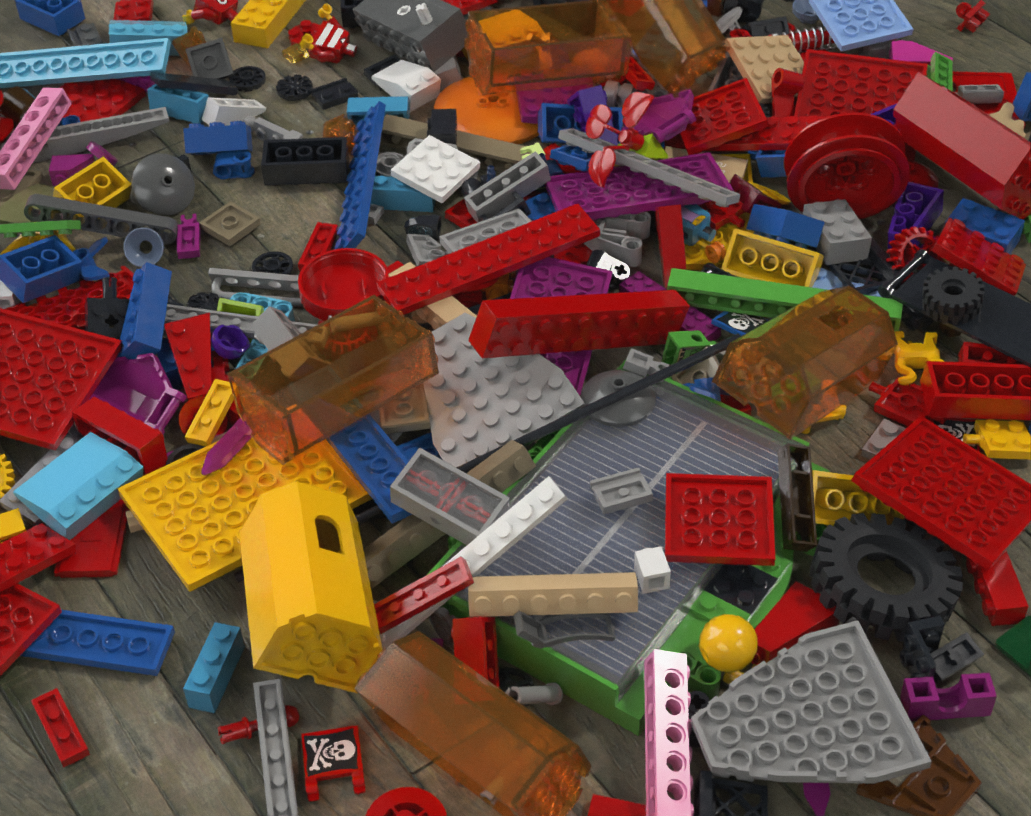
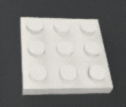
[391,135,480,203]

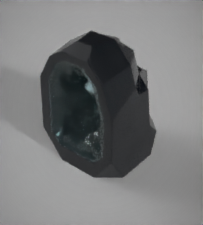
[404,214,442,241]

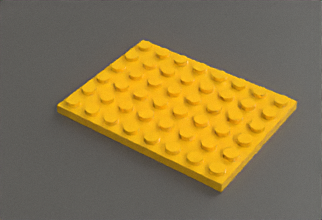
[117,405,372,592]

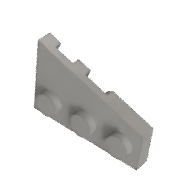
[406,234,449,266]

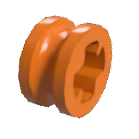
[705,241,726,264]

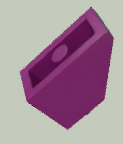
[49,154,95,186]

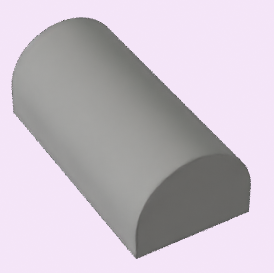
[958,84,1004,104]

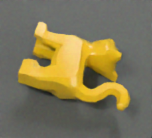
[890,331,944,386]

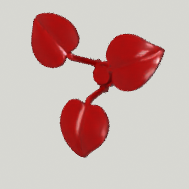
[585,92,655,188]

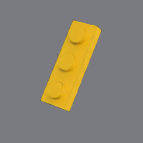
[185,379,239,447]

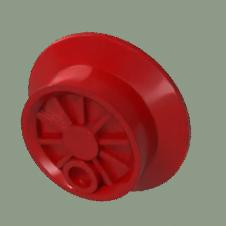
[365,787,447,816]

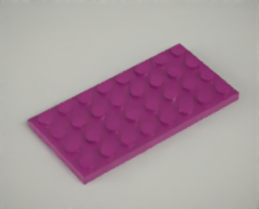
[545,152,734,221]
[510,257,613,396]

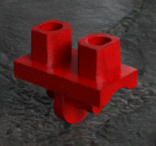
[956,0,990,33]

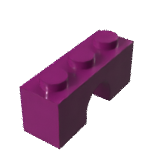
[900,673,997,721]

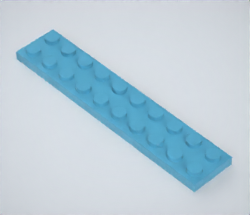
[0,38,171,88]

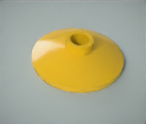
[752,183,791,205]

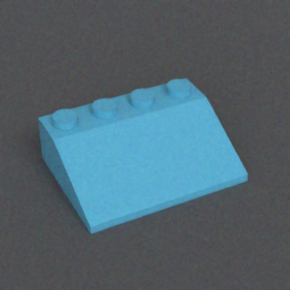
[109,20,188,56]
[13,432,144,540]

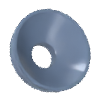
[792,0,820,24]
[123,227,164,267]

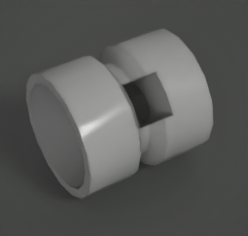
[604,80,636,108]

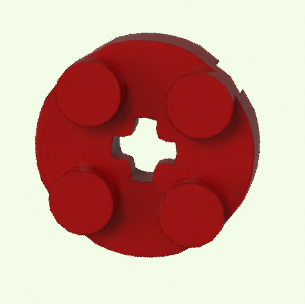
[288,20,320,50]

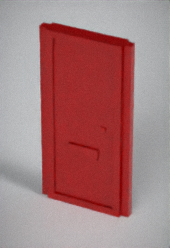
[54,499,129,578]

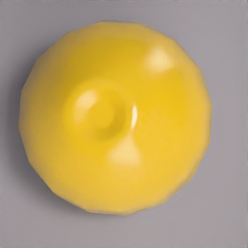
[699,614,758,673]

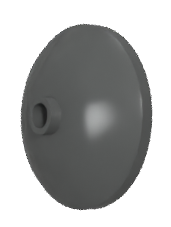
[131,153,195,216]
[581,370,656,427]

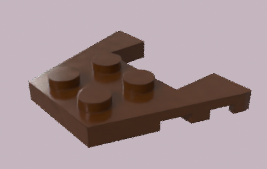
[856,715,982,816]

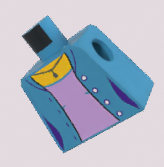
[681,204,716,246]

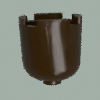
[0,86,36,129]

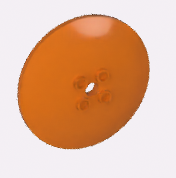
[434,73,539,144]

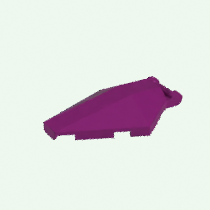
[621,89,696,143]
[90,353,187,435]

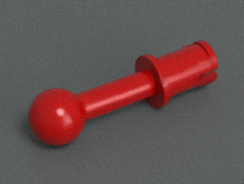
[218,705,300,744]

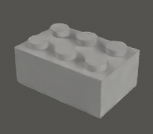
[802,199,872,265]

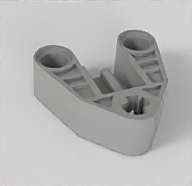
[584,211,651,267]

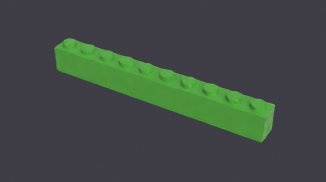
[667,268,903,335]

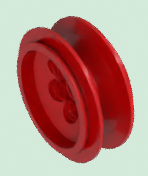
[784,113,910,219]

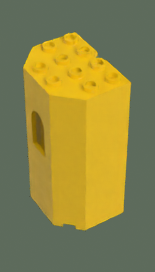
[239,482,383,694]

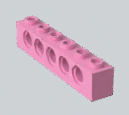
[0,88,72,190]
[644,649,694,816]

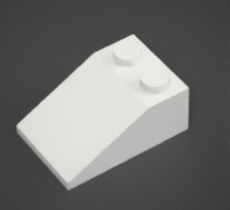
[371,60,441,113]

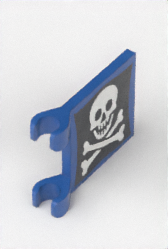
[711,311,788,352]

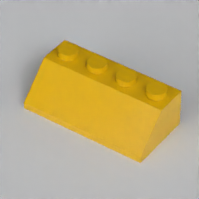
[721,228,824,287]
[812,470,904,526]

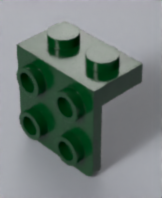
[995,615,1031,676]

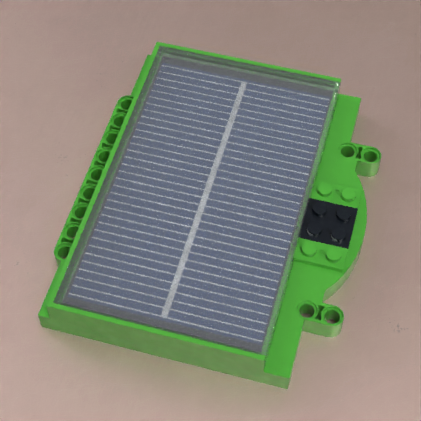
[427,360,830,736]

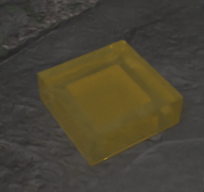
[282,43,309,64]

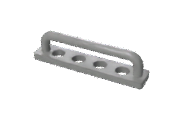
[208,268,303,307]

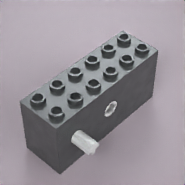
[353,0,473,72]

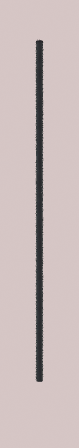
[234,333,742,583]

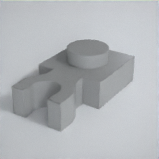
[623,348,669,382]

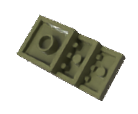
[0,183,61,224]

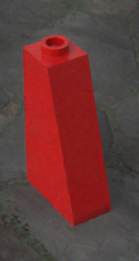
[655,204,687,288]
[751,581,840,665]

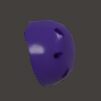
[211,325,250,360]

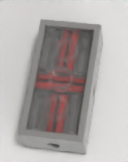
[390,448,510,545]

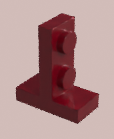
[729,174,782,214]

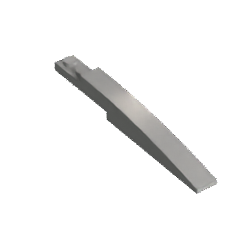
[0,107,169,163]

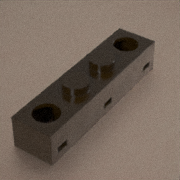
[777,443,817,552]

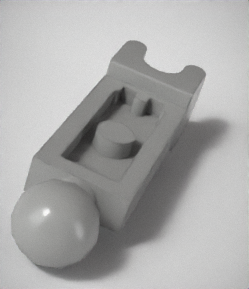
[243,116,304,141]

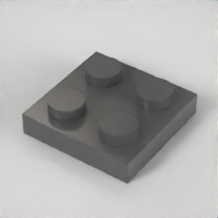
[185,38,235,80]

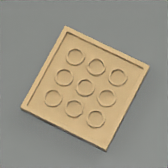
[723,35,804,104]

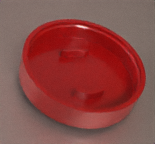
[298,248,389,321]

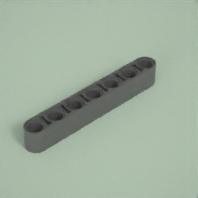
[24,194,178,245]

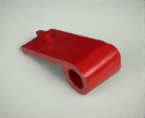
[771,68,804,117]

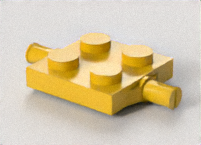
[963,419,1031,460]

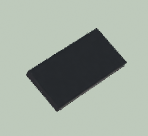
[150,72,238,95]

